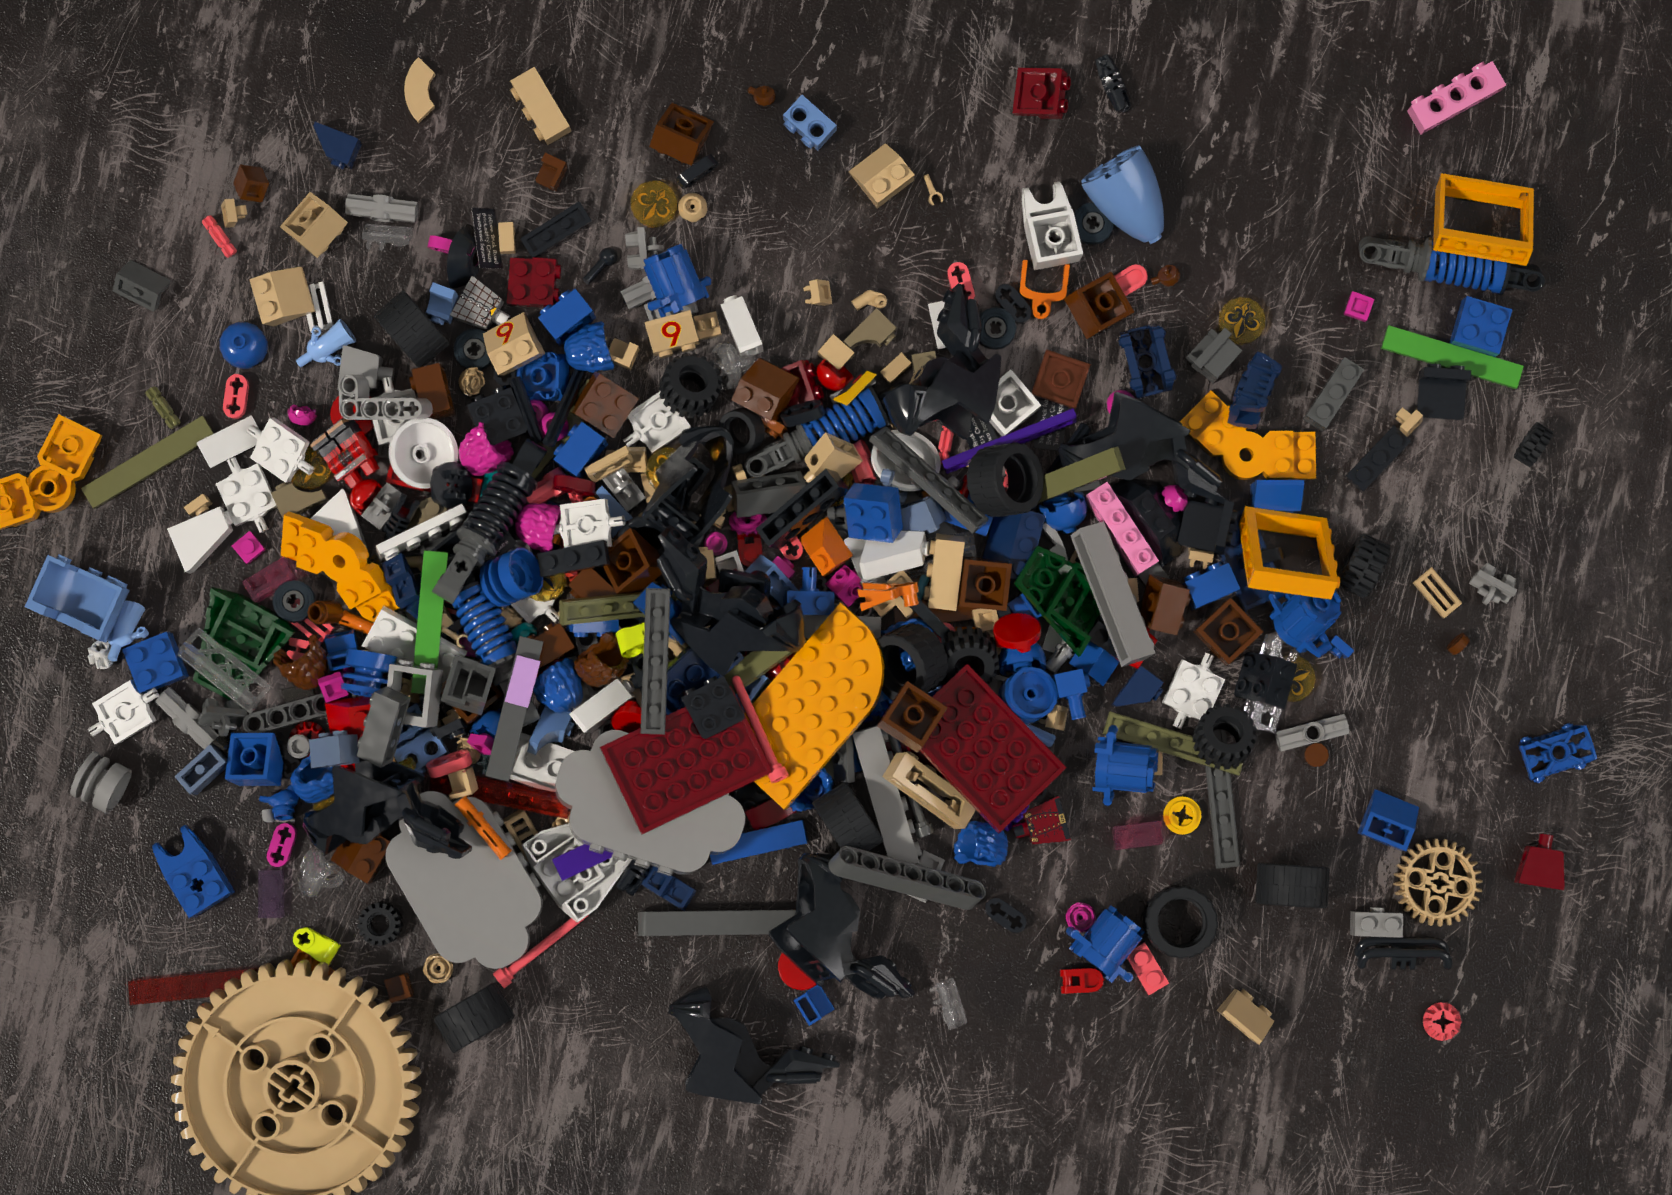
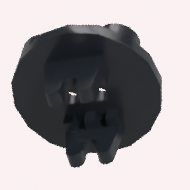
[430,462,473,509]

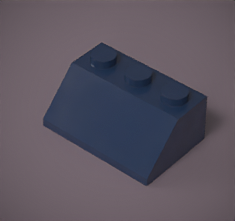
[982,511,1045,584]

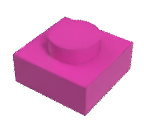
[1343,291,1374,322]
[232,531,266,564]
[772,556,795,580]
[317,671,349,703]
[467,733,494,755]

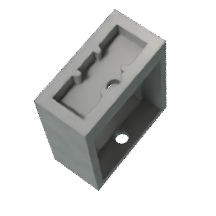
[387,659,443,728]

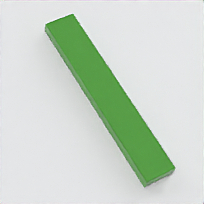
[1381,325,1524,389]
[411,550,448,694]

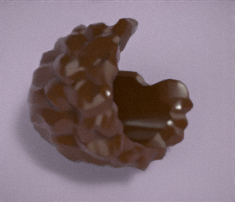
[574,632,629,688]
[273,634,328,690]

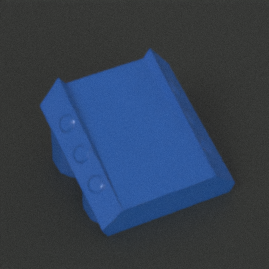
[516,352,569,401]

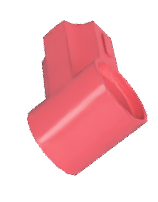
[851,439,877,485]
[526,467,566,504]

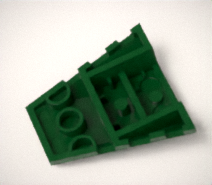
[1014,546,1100,657]
[193,587,295,701]

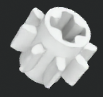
[88,640,115,669]

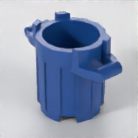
[643,244,711,318]
[1269,591,1341,658]
[1093,725,1158,806]
[1066,905,1145,983]

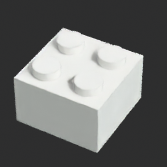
[989,370,1041,436]

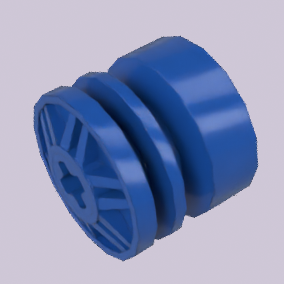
[479,547,544,607]
[341,649,397,698]

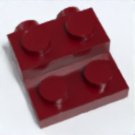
[1012,68,1071,119]
[507,257,561,308]
[776,360,824,421]

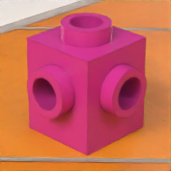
[825,564,863,608]

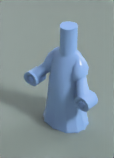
[296,319,356,367]
[107,601,149,661]

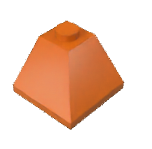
[799,517,853,578]

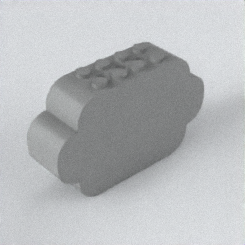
[555,730,745,876]
[386,791,543,969]

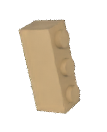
[510,67,572,145]
[924,533,965,611]

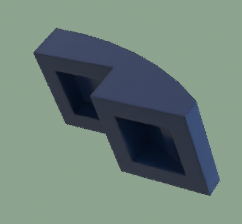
[382,553,420,609]
[641,866,697,911]

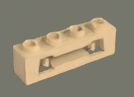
[882,751,975,829]

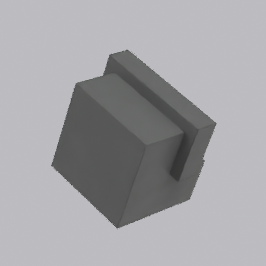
[1185,328,1242,383]
[441,655,496,715]

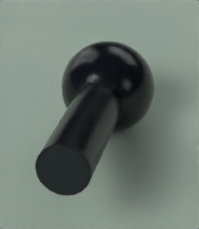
[582,247,618,285]

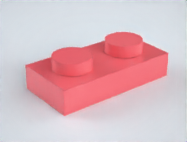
[1127,942,1169,995]

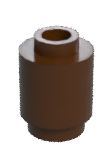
[308,600,343,624]

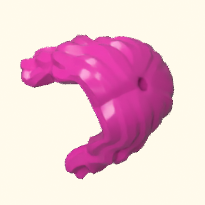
[458,422,514,476]
[515,503,561,553]

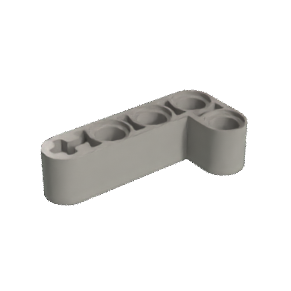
[339,374,433,420]

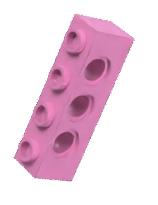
[1407,61,1506,135]
[1085,482,1159,577]

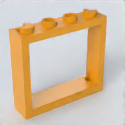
[1433,173,1534,266]
[1239,506,1340,600]

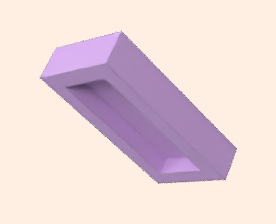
[505,655,541,708]

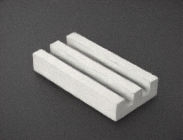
[307,282,334,332]

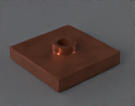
[1031,349,1091,409]

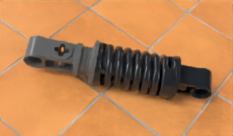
[432,438,548,604]

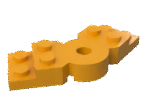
[1180,390,1316,480]
[0,414,102,530]
[281,511,400,623]

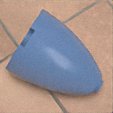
[1081,145,1164,244]

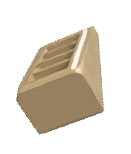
[503,808,538,862]

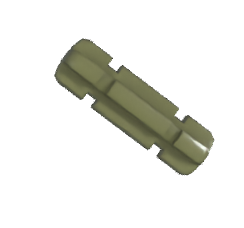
[145,386,181,429]

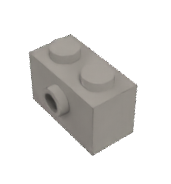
[1350,907,1403,937]

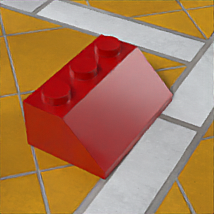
[325,696,371,772]

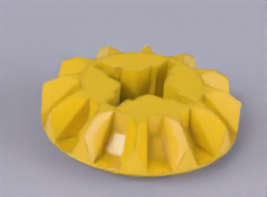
[1163,797,1201,835]

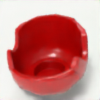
[816,359,854,391]
[349,479,382,515]

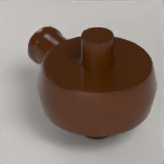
[748,86,775,106]
[1151,265,1180,287]

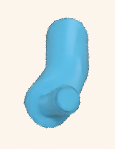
[917,574,930,600]

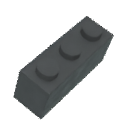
[1303,357,1364,432]
[731,471,806,518]
[357,686,411,768]

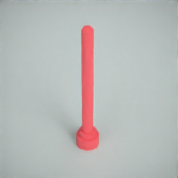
[732,675,789,783]
[493,915,589,988]

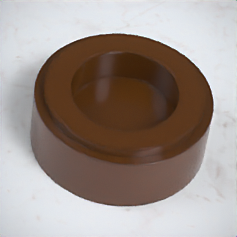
[1446,633,1470,655]
[1304,743,1329,767]

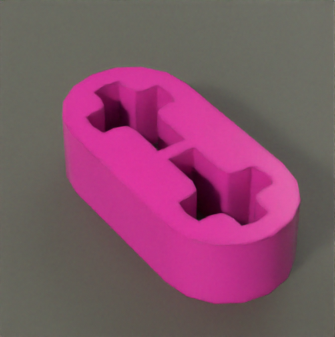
[427,235,469,255]
[267,823,297,867]

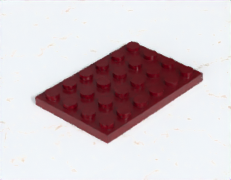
[919,664,1067,834]
[600,686,772,835]

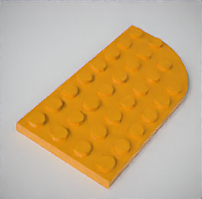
[744,603,884,810]

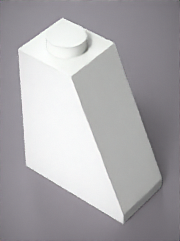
[720,295,763,360]
[310,489,367,548]
[167,507,234,574]
[859,531,930,580]
[569,678,636,733]

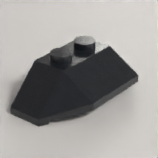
[1111,479,1183,567]

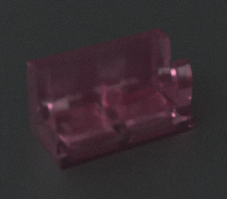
[242,557,298,603]
[1112,821,1163,850]

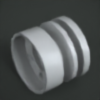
[70,751,132,814]

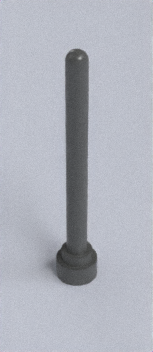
[887,733,934,838]

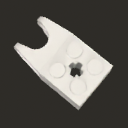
[1022,182,1083,270]

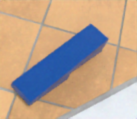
[710,820,808,865]

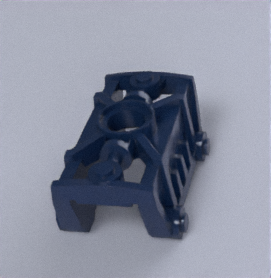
[1118,324,1176,399]
[1228,351,1282,429]

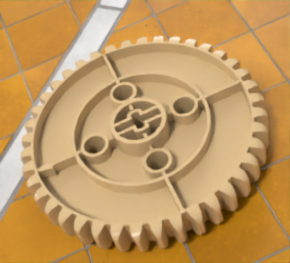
[171,959,421,1195]

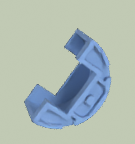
[25,554,130,643]

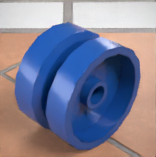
[998,667,1058,725]

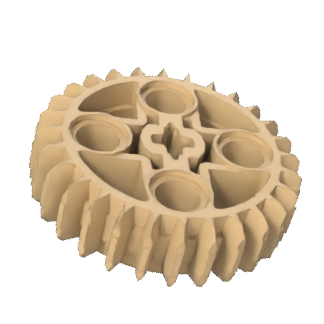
[1393,839,1483,927]

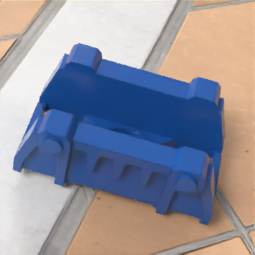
[1518,723,1597,783]

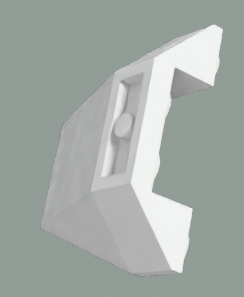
[522,823,632,923]

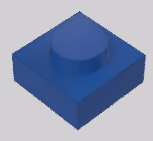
[1329,635,1354,659]

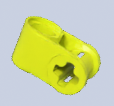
[616,622,645,658]
[293,927,341,966]

